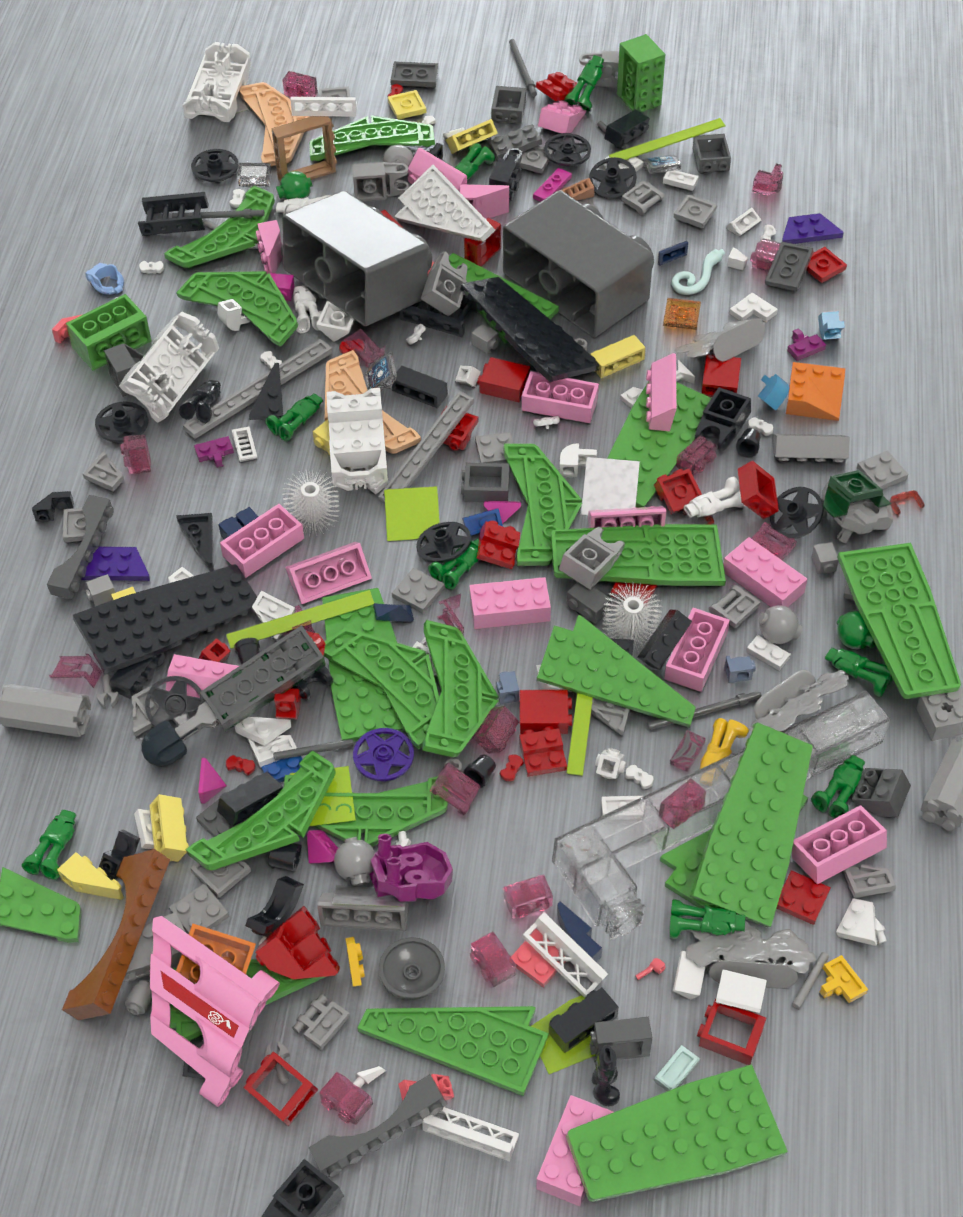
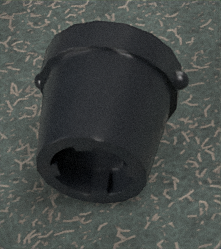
[736,428,761,457]
[234,638,260,665]
[463,754,496,788]

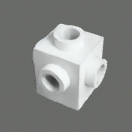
[595,748,626,779]

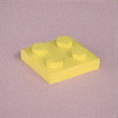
[388,90,426,120]

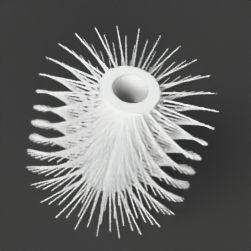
[283,471,340,536]
[602,582,662,650]

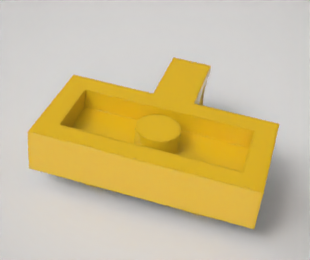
[345,937,365,987]
[819,955,868,1003]

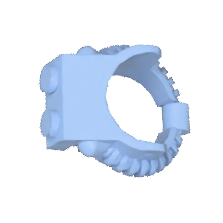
[85,263,124,295]

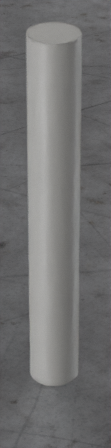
[792,952,829,1009]

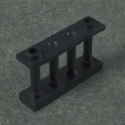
[138,192,209,236]
[400,295,478,337]

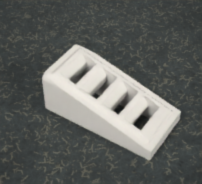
[232,427,257,462]

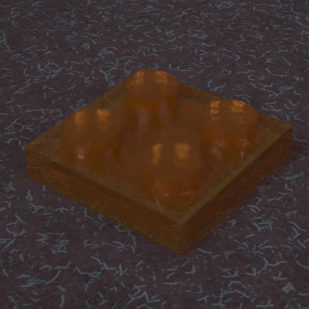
[663,298,701,330]

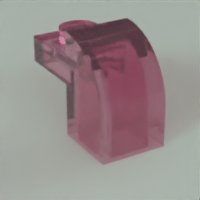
[752,163,783,195]

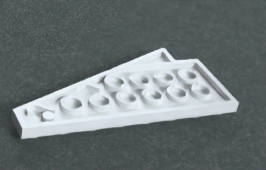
[395,165,495,242]

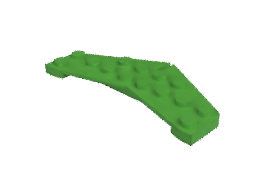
[309,116,435,161]
[164,185,275,268]
[176,271,298,347]
[503,444,582,566]
[422,620,499,757]
[324,628,439,750]
[185,751,336,870]
[284,775,449,847]
[0,867,82,943]

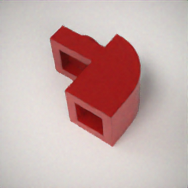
[274,689,301,720]

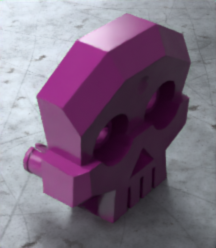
[370,834,453,902]

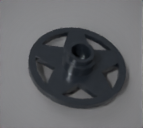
[544,133,591,166]
[191,149,239,182]
[589,157,637,199]
[95,401,149,443]
[770,487,824,539]
[416,522,471,563]
[145,676,205,727]

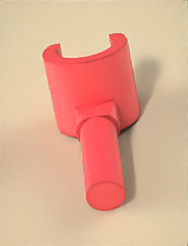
[635,958,666,980]

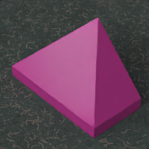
[484,501,521,524]
[198,758,227,804]
[307,830,338,863]

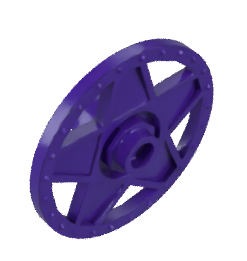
[353,728,414,781]

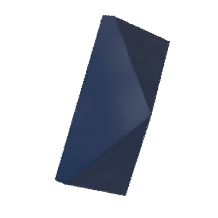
[658,241,688,266]
[373,603,414,622]

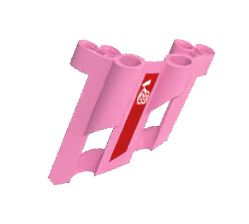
[150,916,280,1107]

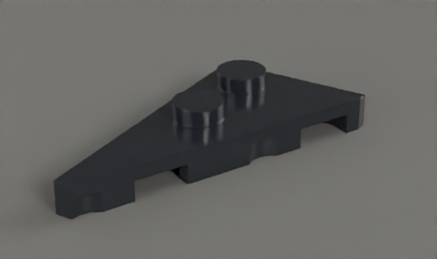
[249,363,283,420]
[176,513,213,568]

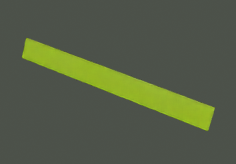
[609,118,726,160]
[226,590,374,649]
[567,693,593,776]

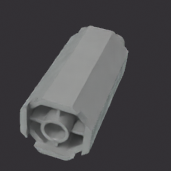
[0,684,91,737]
[920,738,963,831]

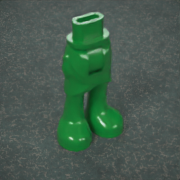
[565,55,604,111]
[454,143,495,181]
[265,393,323,441]
[428,538,480,589]
[825,647,893,697]
[811,755,865,818]
[22,810,77,880]
[670,899,746,939]

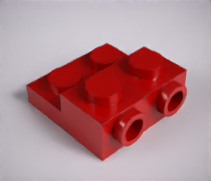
[535,72,577,101]
[439,406,479,450]
[654,469,702,515]
[477,521,520,570]
[519,726,567,777]

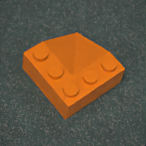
[786,362,846,421]
[176,923,256,984]

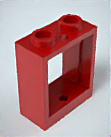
[464,218,501,267]
[738,461,779,519]
[697,998,766,1065]
[243,1051,318,1126]

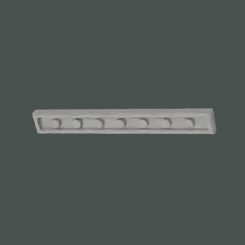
[378,391,474,503]

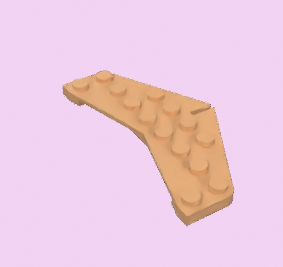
[239,82,310,168]
[325,350,421,454]

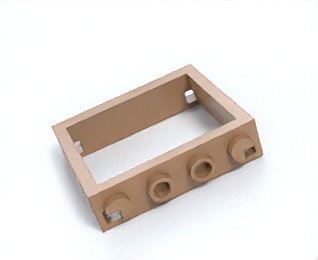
[271,116,337,184]

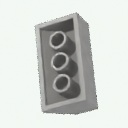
[773,434,850,462]
[317,892,409,931]

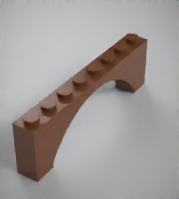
[62,849,170,1020]

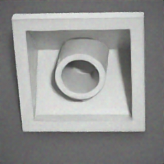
[316,301,355,342]
[716,970,767,1013]

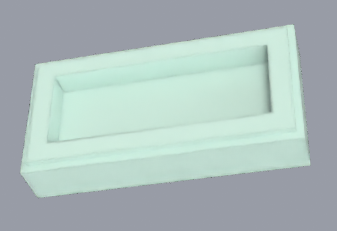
[654,1045,700,1091]

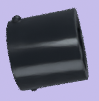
[269,843,302,871]

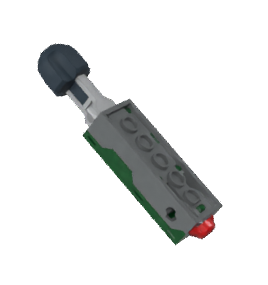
[141,625,326,766]

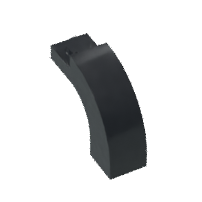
[245,876,304,937]

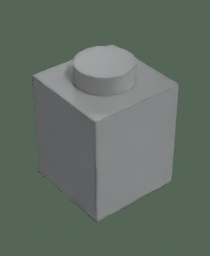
[472,324,499,354]
[812,542,839,574]
[85,574,115,606]

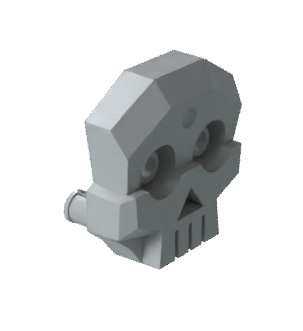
[821,481,893,543]

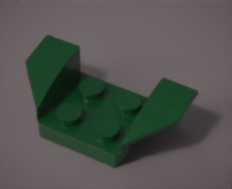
[823,470,891,518]

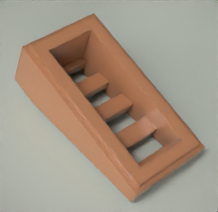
[561,178,594,201]

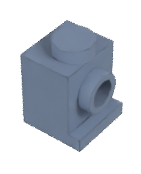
[724,656,756,683]
[496,671,519,704]

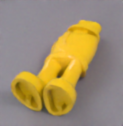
[698,718,749,785]

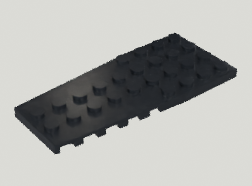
[460,277,599,382]
[73,564,257,675]

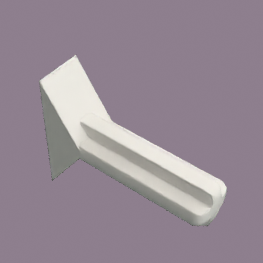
[676,360,695,383]

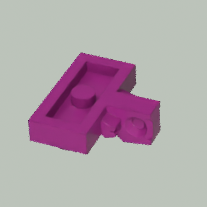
[787,328,826,361]
[194,436,234,468]

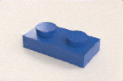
[462,508,503,536]
[262,756,303,783]

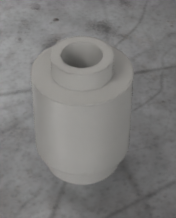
[125,980,152,1015]

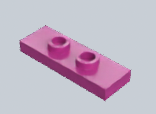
[533,168,572,202]

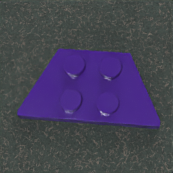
[782,213,844,244]
[81,547,150,581]

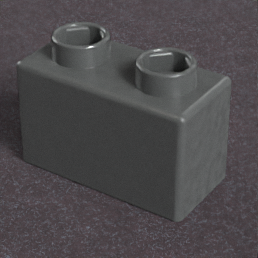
[503,190,654,338]
[282,191,433,326]

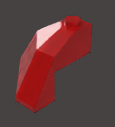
[255,906,340,979]

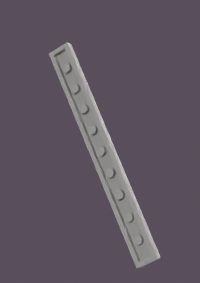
[183,339,332,439]

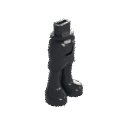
[179,380,221,423]
[592,1046,620,1107]

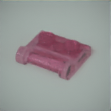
[751,522,797,560]
[430,762,481,816]

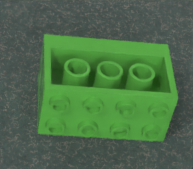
[617,34,666,112]
[66,294,152,371]

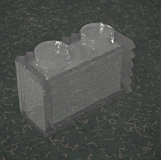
[237,162,272,187]

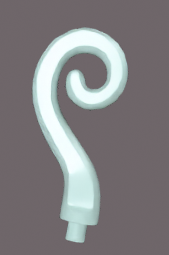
[671,249,725,295]

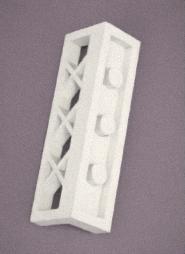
[290,97,357,117]
[522,912,608,998]
[422,1107,519,1161]

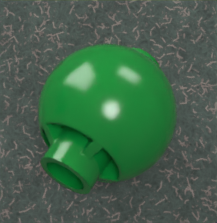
[276,171,313,199]
[837,611,876,650]

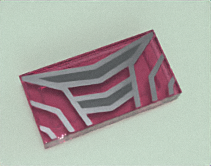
[670,730,706,772]

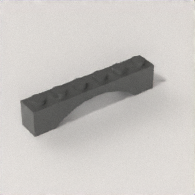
[47,495,114,599]
[308,1074,447,1177]

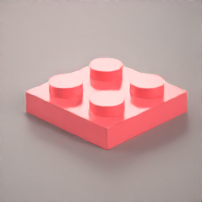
[509,929,566,988]

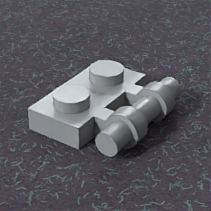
[292,994,350,1050]

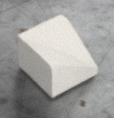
[727,248,748,270]
[455,365,481,387]

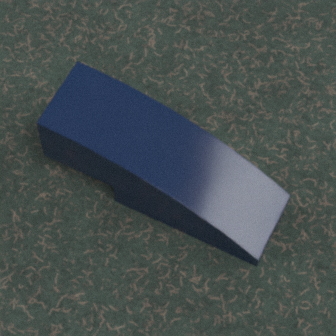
[557,901,602,962]

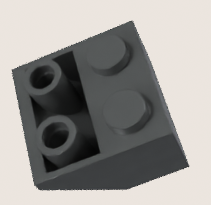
[852,768,911,818]

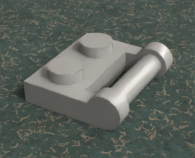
[622,181,664,215]
[709,585,760,628]

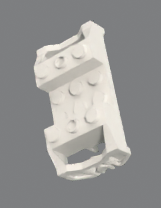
[183,42,251,122]
[119,312,219,423]
[326,388,388,491]

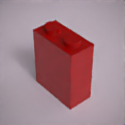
[702,354,741,397]
[477,357,530,402]
[520,690,572,734]

